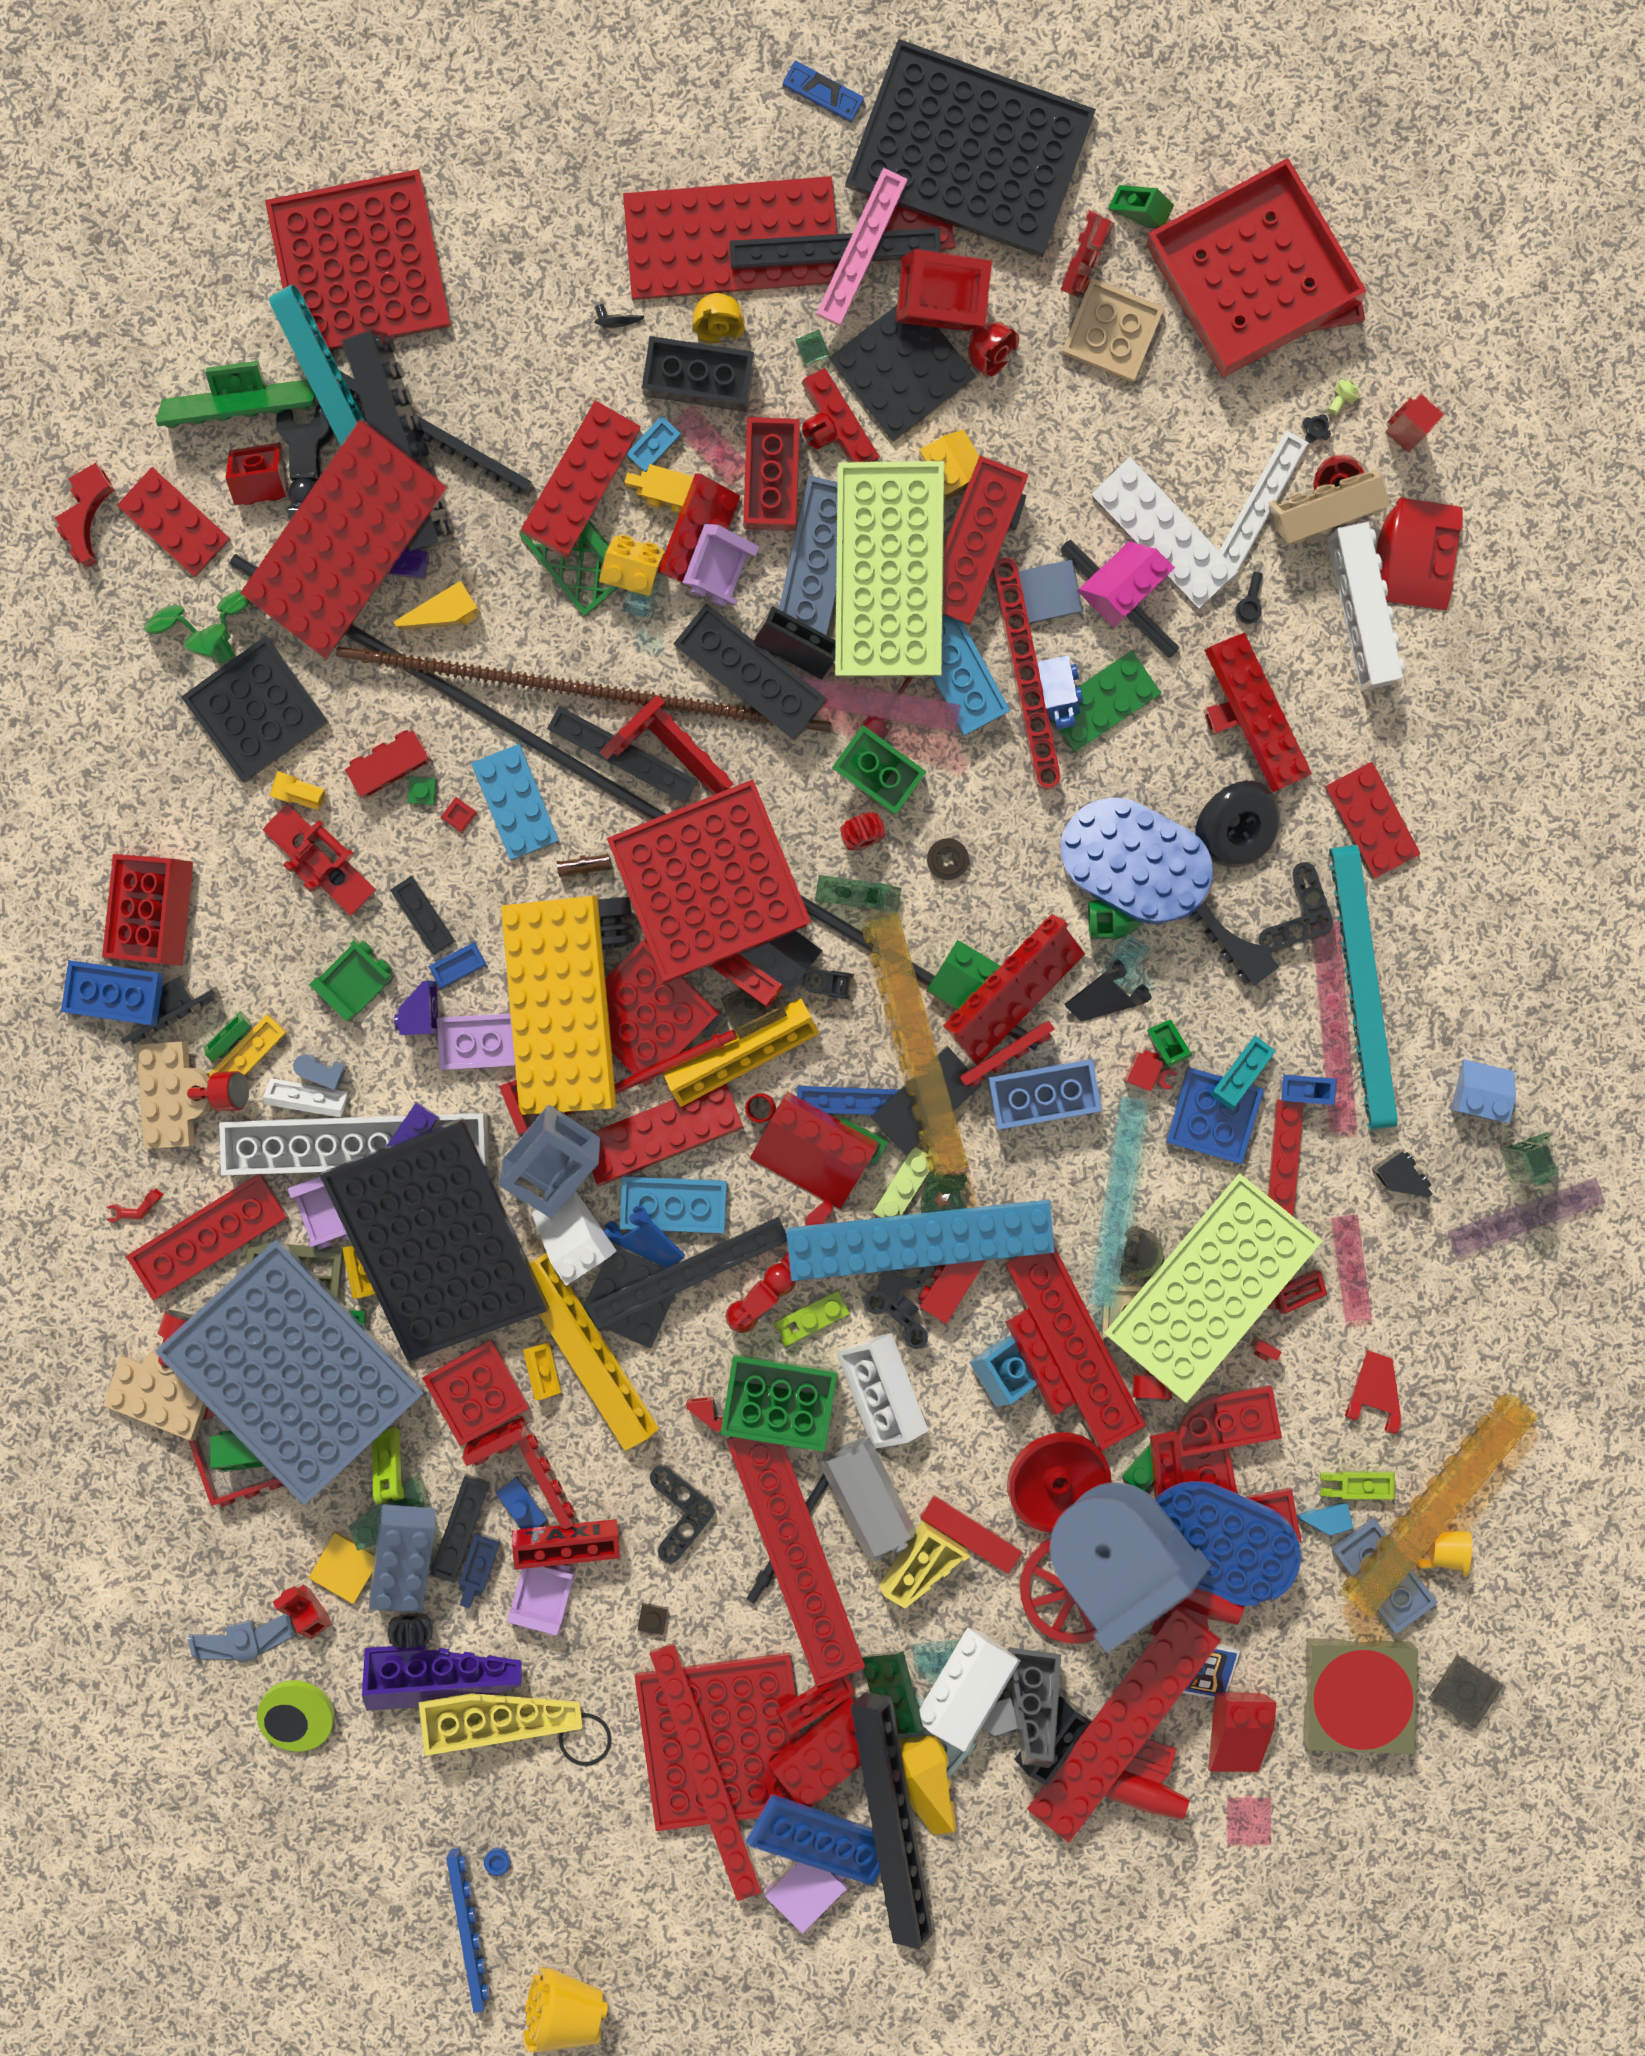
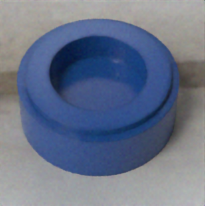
[484,1848,511,1876]

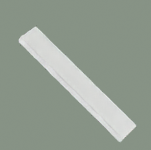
[1219,431,1309,581]

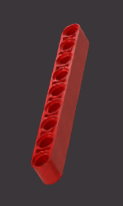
[993,558,1060,790]

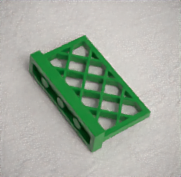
[519,520,619,616]

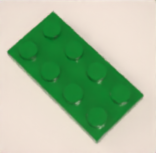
[1052,650,1161,753]

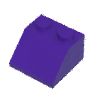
[394,981,439,1035]

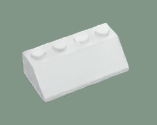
[836,1333,928,1449]
[919,1627,1021,1752]

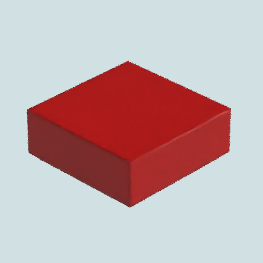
[440,797,478,833]

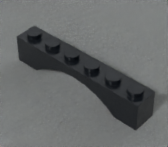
[1190,901,1279,986]

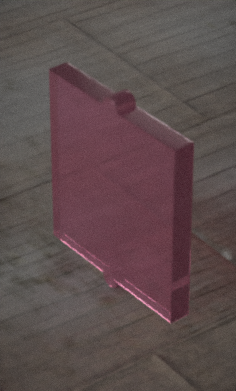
[1227,1795,1271,1847]

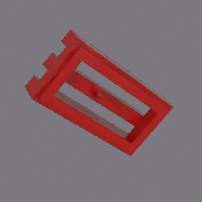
[1275,1269,1328,1314]

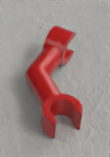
[106,1188,164,1222]

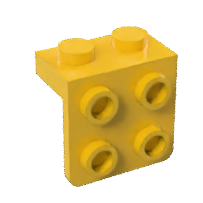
[599,535,664,596]

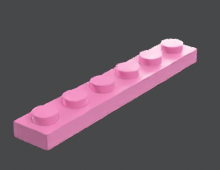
[817,168,907,327]

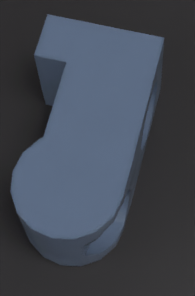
[293,1054,348,1090]

